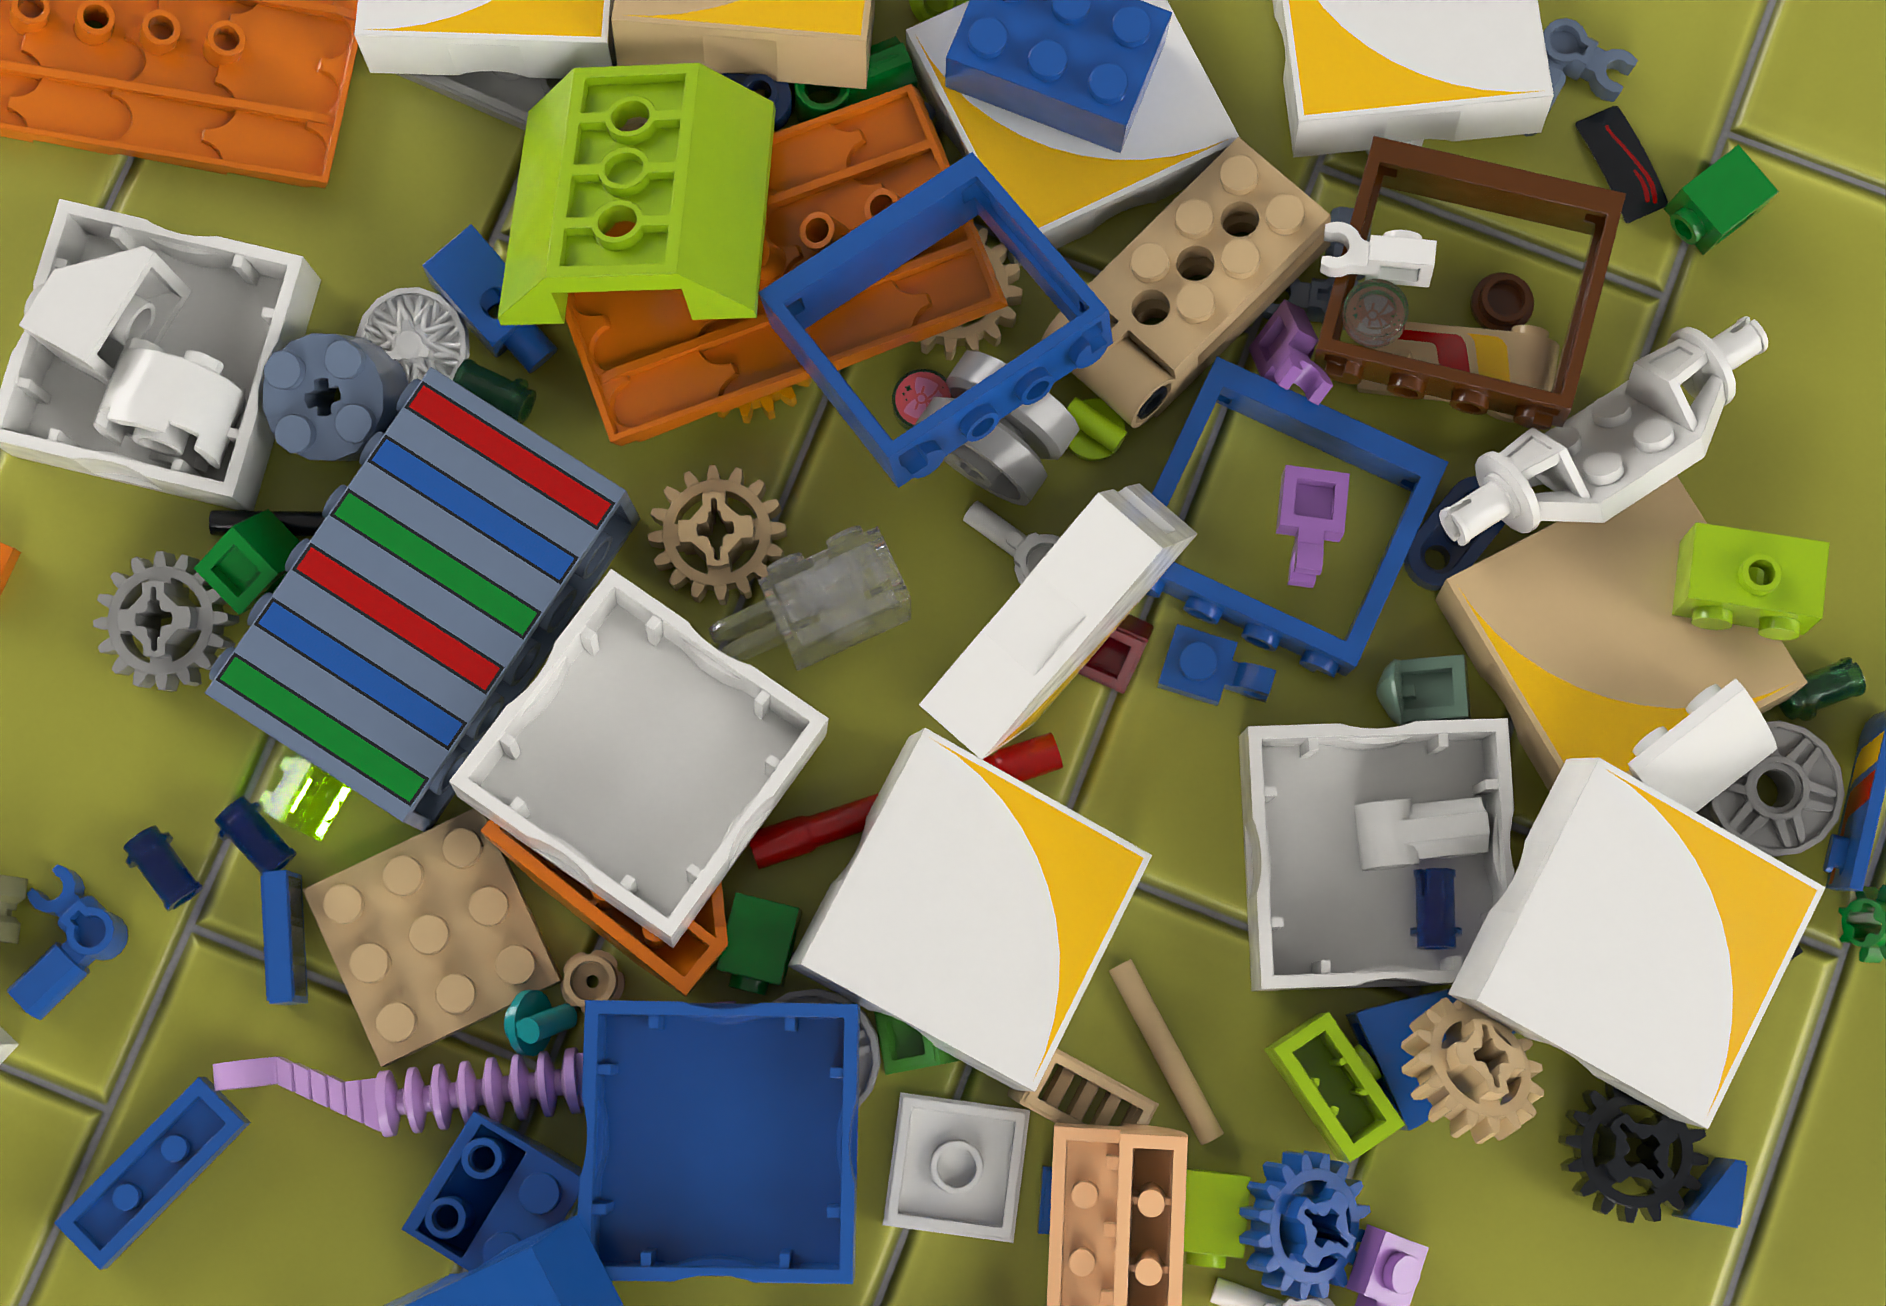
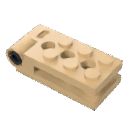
[1042,137,1331,428]

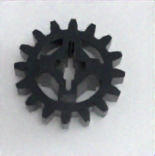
[1558,1082,1709,1223]

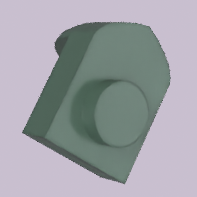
[1376,654,1471,726]

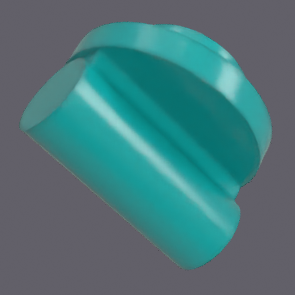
[504,990,577,1056]

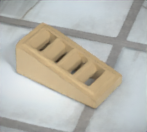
[1007,1049,1159,1126]

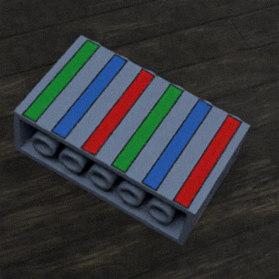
[204,367,641,832]

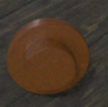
[1470,272,1534,331]

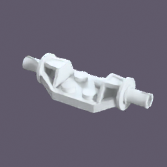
[1439,316,1769,546]

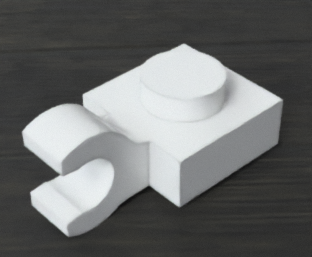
[1320,222,1437,288]

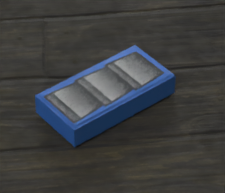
[260,870,308,1006]

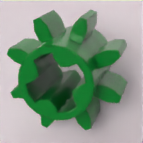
[1838,884,1886,963]

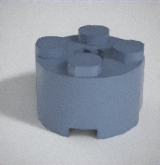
[263,333,409,461]

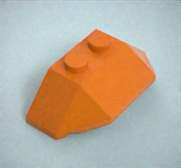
[480,820,728,997]

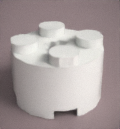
[93,337,246,473]

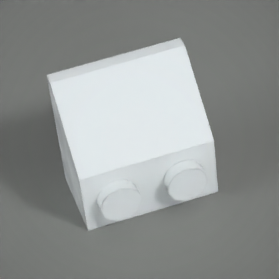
[19,246,192,386]

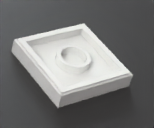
[883,1092,1030,1243]

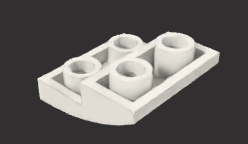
[1628,678,1777,813]

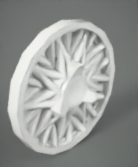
[355,287,470,383]

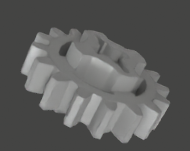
[93,551,239,692]

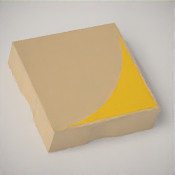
[611,0,875,89]
[1435,476,1808,792]

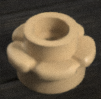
[560,950,625,1013]

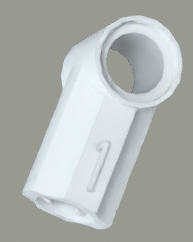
[1354,797,1490,871]

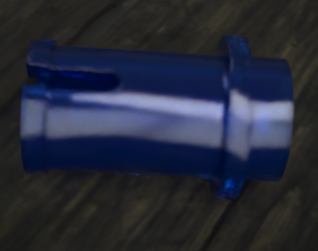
[214,796,297,876]
[123,825,203,912]
[1410,868,1462,950]

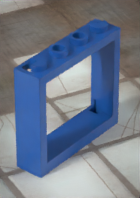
[758,152,1113,488]
[1146,356,1449,678]

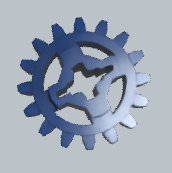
[1239,1150,1371,1300]

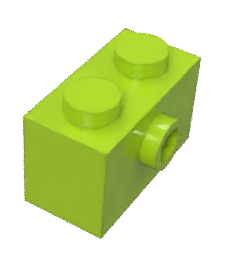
[1672,522,1830,640]
[1264,1012,1405,1163]

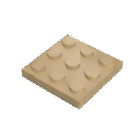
[303,809,563,1067]

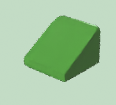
[874,1011,961,1075]

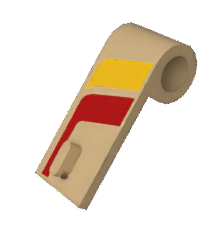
[1357,320,1560,423]

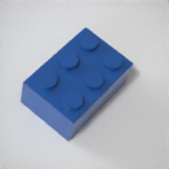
[945,0,1172,154]

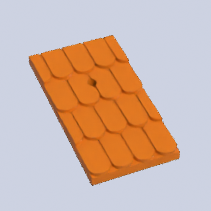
[0,0,358,189]
[565,84,1008,446]

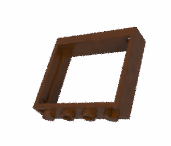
[1314,136,1626,430]

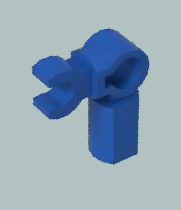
[7,864,128,1020]

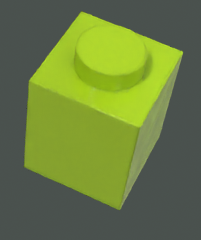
[1184,1168,1251,1269]

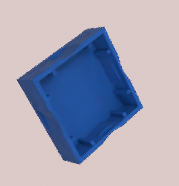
[577,1000,860,1284]

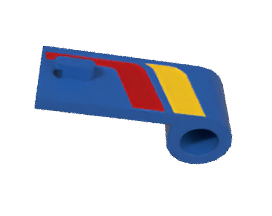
[1823,711,1886,891]

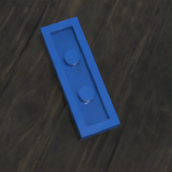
[54,1077,251,1270]

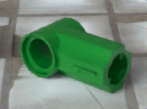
[794,36,918,123]

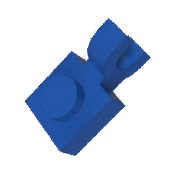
[1157,624,1277,706]

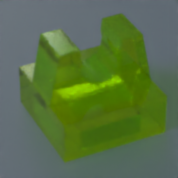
[259,755,351,842]

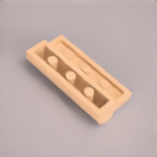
[1047,1123,1188,1306]

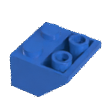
[401,1111,582,1271]

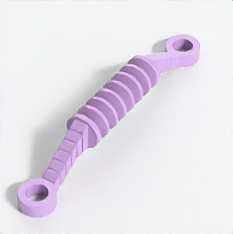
[213,1001,736,1137]

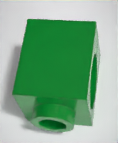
[1664,144,1779,255]
[194,509,300,615]
[716,892,802,996]

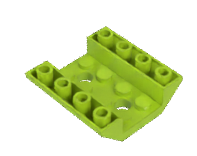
[498,63,776,325]

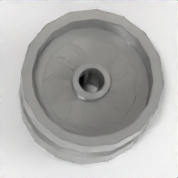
[914,350,1080,506]

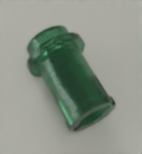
[453,358,537,424]
[1779,657,1866,721]

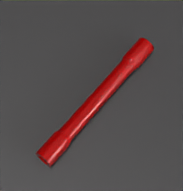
[749,732,1063,870]

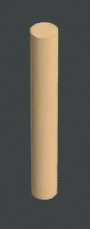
[1109,959,1224,1145]

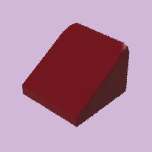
[1078,614,1154,694]

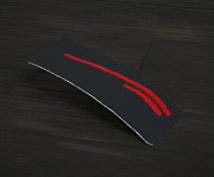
[1575,106,1668,223]

